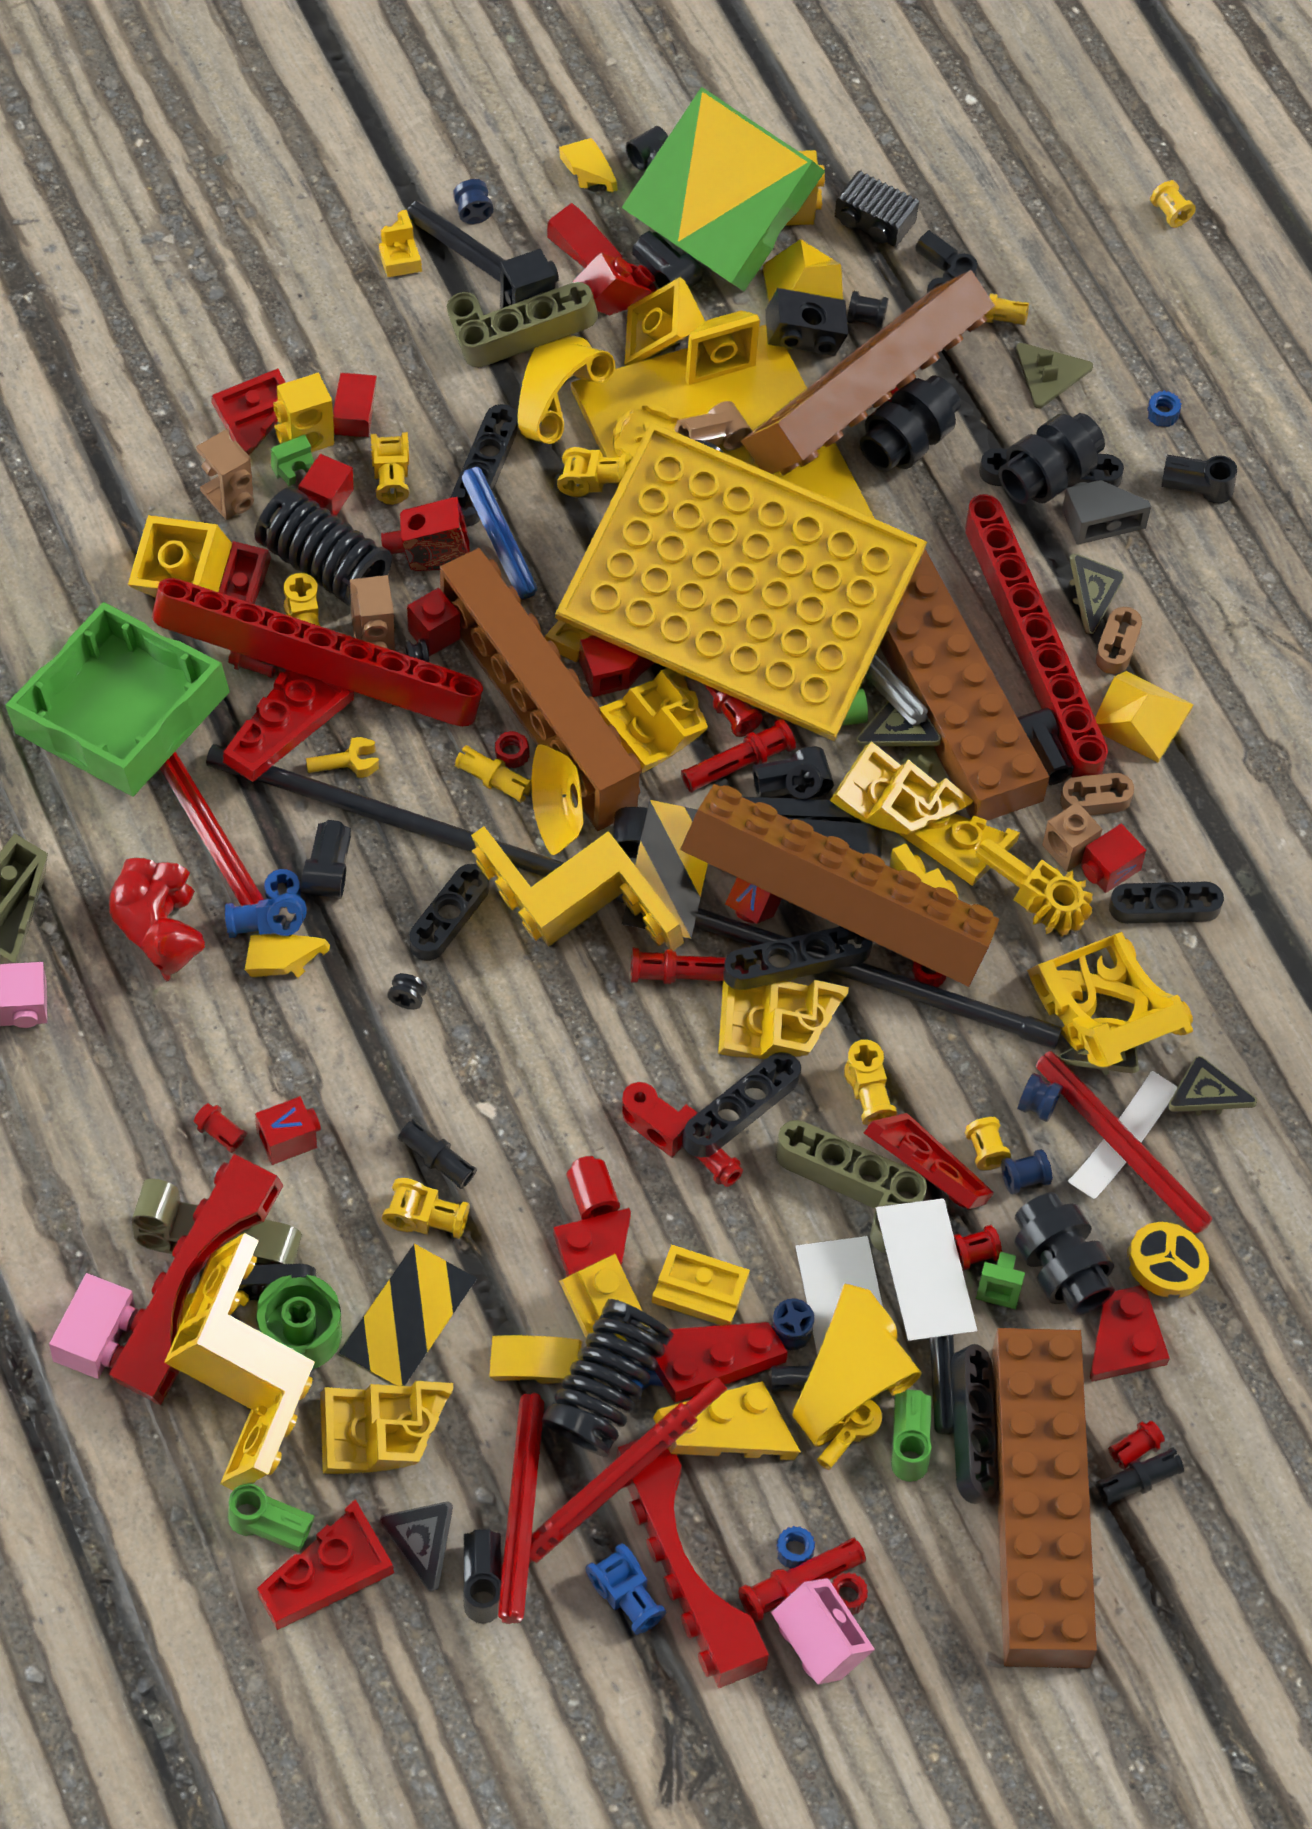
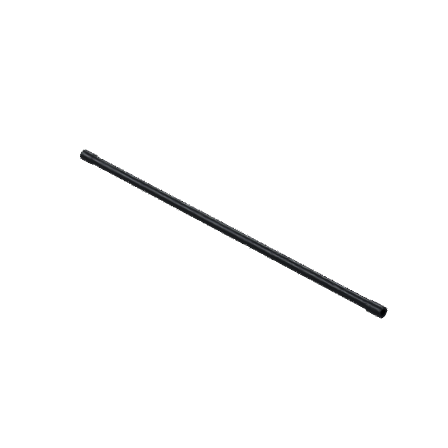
[206,744,1063,1050]

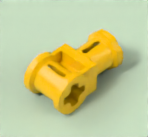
[370,432,409,504]
[557,447,632,497]
[284,573,320,626]
[844,1040,897,1126]
[381,1178,470,1239]

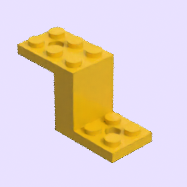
[471,826,684,951]
[164,1233,315,1490]

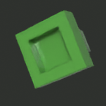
[271,435,314,486]
[976,1251,1025,1309]

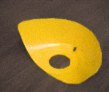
[531,744,584,855]

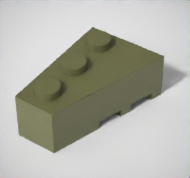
[0,833,48,964]

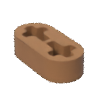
[1096,606,1142,674]
[1060,773,1134,815]

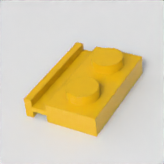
[651,1244,750,1325]
[559,1254,648,1350]

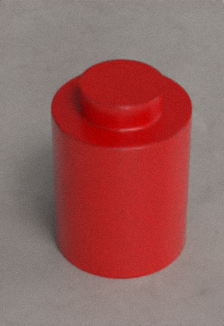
[566,1156,620,1220]

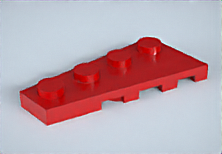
[223,670,354,782]

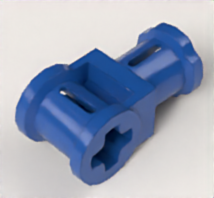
[225,893,307,938]
[585,1543,667,1635]

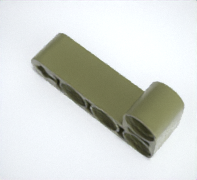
[446,282,598,368]
[776,1120,927,1253]
[132,1179,302,1265]

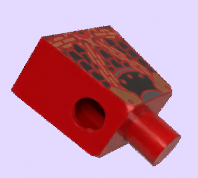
[381,497,471,571]

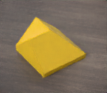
[762,239,843,304]
[624,277,706,366]
[686,310,760,385]
[1095,671,1194,763]

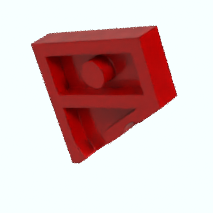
[211,368,286,455]
[553,1208,631,1277]
[1090,1285,1170,1382]

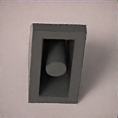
[1062,480,1151,545]

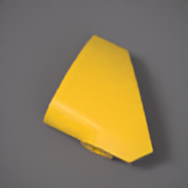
[517,335,615,444]
[793,1283,921,1447]

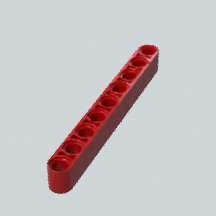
[965,494,1108,778]
[152,578,483,727]

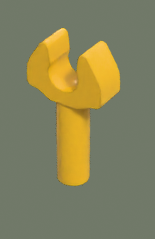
[305,737,379,778]

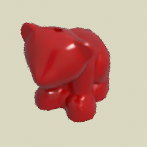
[109,858,205,982]

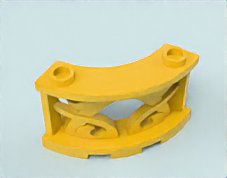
[1027,932,1193,1067]

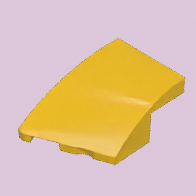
[599,668,708,773]
[830,741,973,834]
[718,980,849,1059]
[320,1381,453,1474]

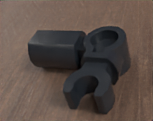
[915,230,978,293]

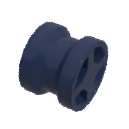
[453,179,494,224]
[1017,1073,1063,1122]
[771,1298,815,1350]

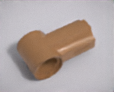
[674,401,752,451]

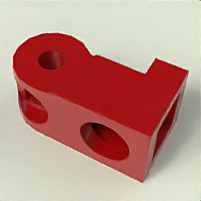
[622,1082,698,1158]

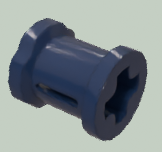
[1001,1149,1053,1195]

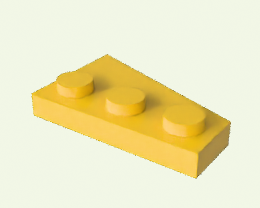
[896,813,1020,886]
[653,1381,800,1460]

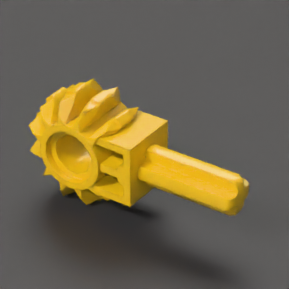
[975,839,1093,937]

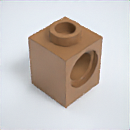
[1042,802,1103,872]

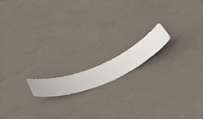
[1068,1071,1177,1199]

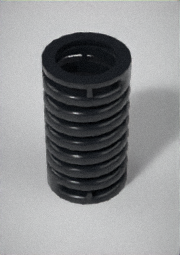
[254,486,392,607]
[541,1299,674,1457]

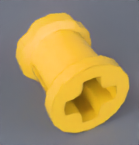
[1150,180,1196,228]
[965,1117,1011,1170]

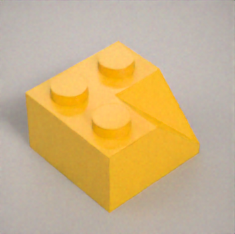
[128,515,232,598]

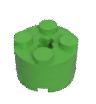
[256,1275,342,1369]

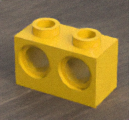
[273,372,334,452]

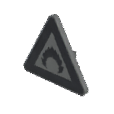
[380,1501,453,1591]

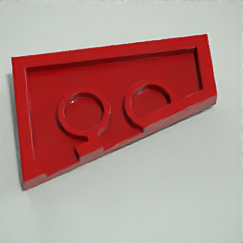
[864,1113,995,1209]
[655,1322,788,1403]
[257,1499,394,1630]

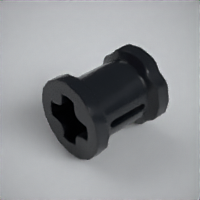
[847,290,889,329]

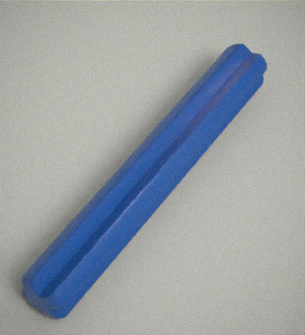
[462,467,538,600]

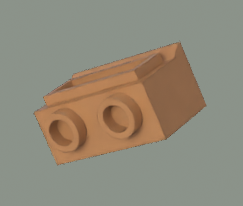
[196,429,254,520]
[350,575,395,651]

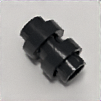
[860,375,961,472]
[999,413,1105,504]
[1014,1192,1115,1316]

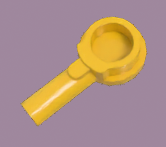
[817,1399,882,1470]

